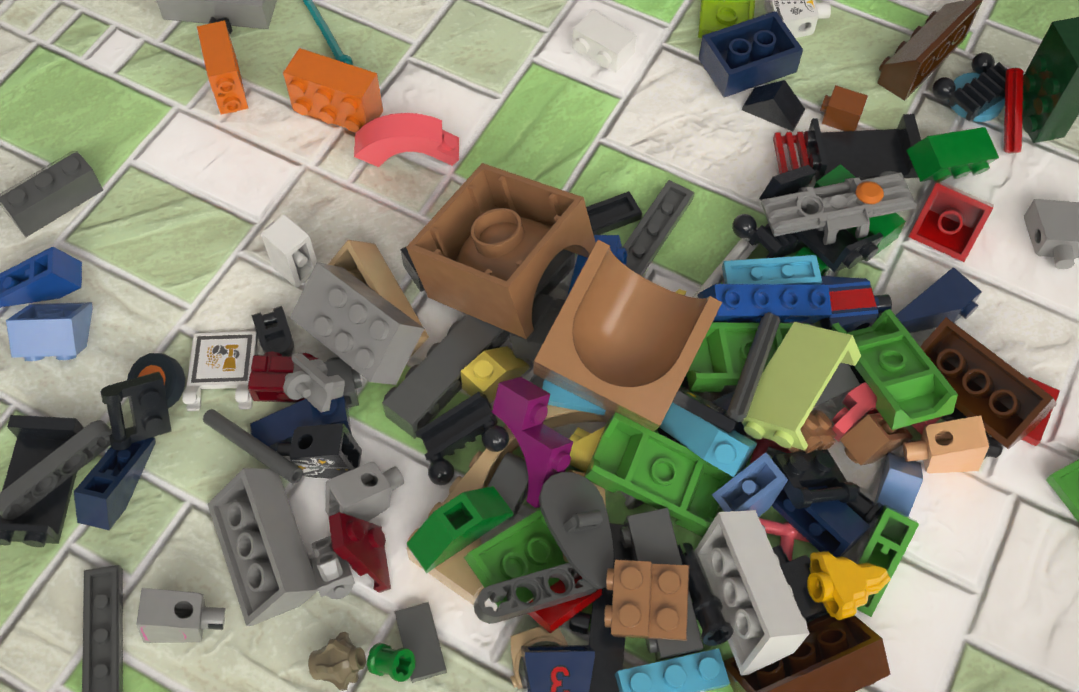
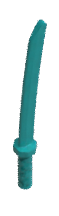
[303,0,353,65]

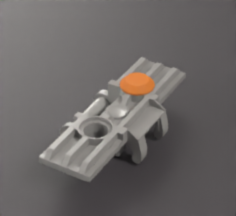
[761,173,917,245]

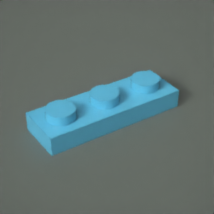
[722,255,822,285]
[615,648,730,692]

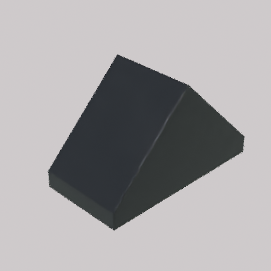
[742,80,805,132]

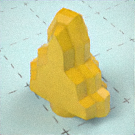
[807,551,891,620]

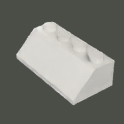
[694,510,810,676]

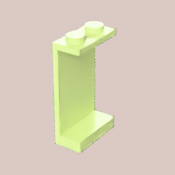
[742,322,861,451]

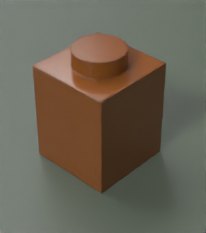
[820,85,868,131]

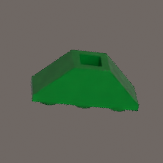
[406,486,514,574]

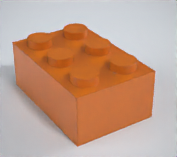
[283,48,383,133]

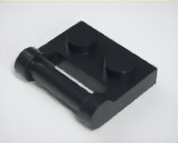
[100,372,172,451]
[772,449,858,509]

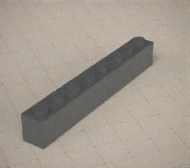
[382,249,575,439]

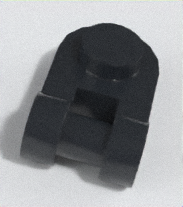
[252,306,294,356]

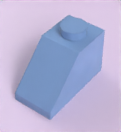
[712,452,788,517]

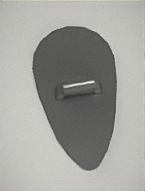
[539,472,614,589]

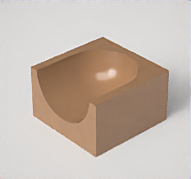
[406,163,596,339]
[533,240,722,432]

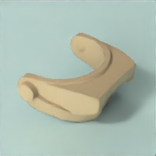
[510,625,568,690]

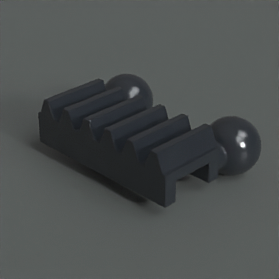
[932,52,1007,121]
[732,214,808,258]
[415,392,509,486]

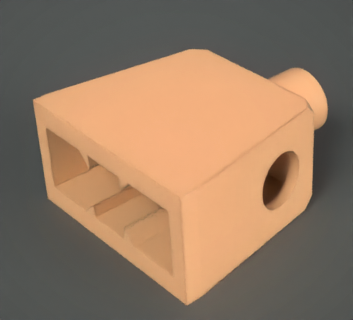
[903,416,989,474]

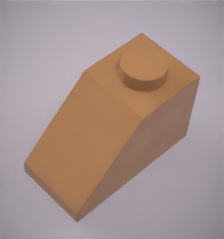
[839,413,913,466]

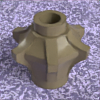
[308,632,366,691]

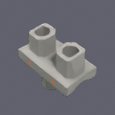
[283,353,345,413]
[310,536,355,599]

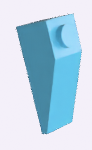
[660,402,758,477]

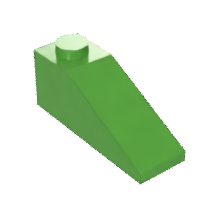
[856,504,919,617]

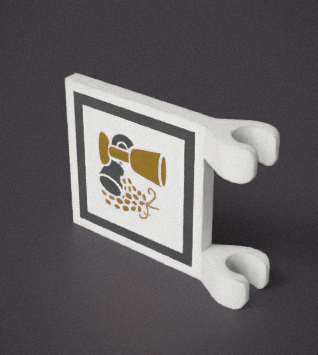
[182,331,258,411]

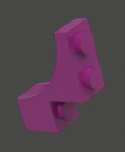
[492,377,573,508]

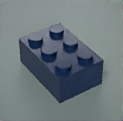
[698,11,803,98]

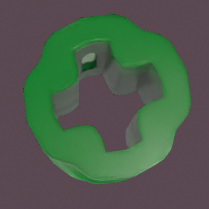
[367,643,416,682]

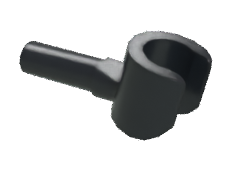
[569,611,591,635]

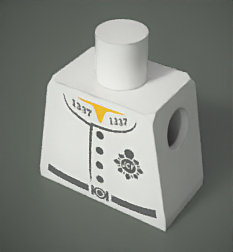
[764,0,831,38]

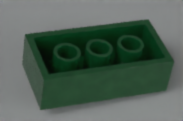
[1022,17,1079,143]

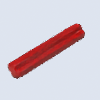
[1004,68,1024,154]

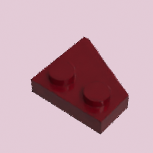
[328,512,391,593]

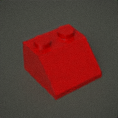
[908,181,994,262]

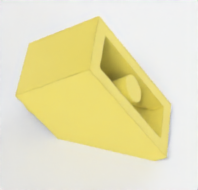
[460,346,530,404]

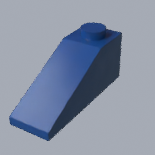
[0,247,82,307]

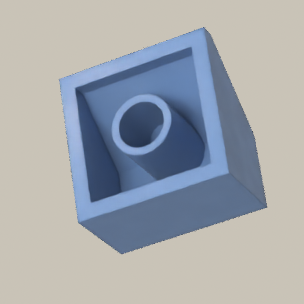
[6,302,93,361]

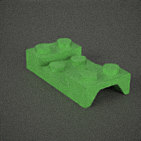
[832,309,958,430]
[686,322,809,392]
[584,412,734,537]

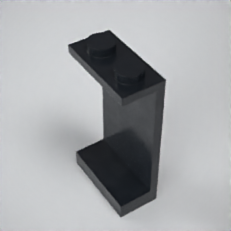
[804,114,921,182]
[759,165,884,273]
[0,415,84,547]

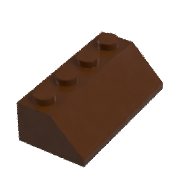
[877,0,983,101]
[920,317,1057,450]
[723,613,891,692]

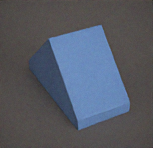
[875,452,923,516]

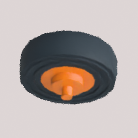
[127,353,185,408]

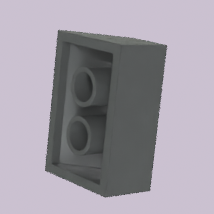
[0,151,103,237]

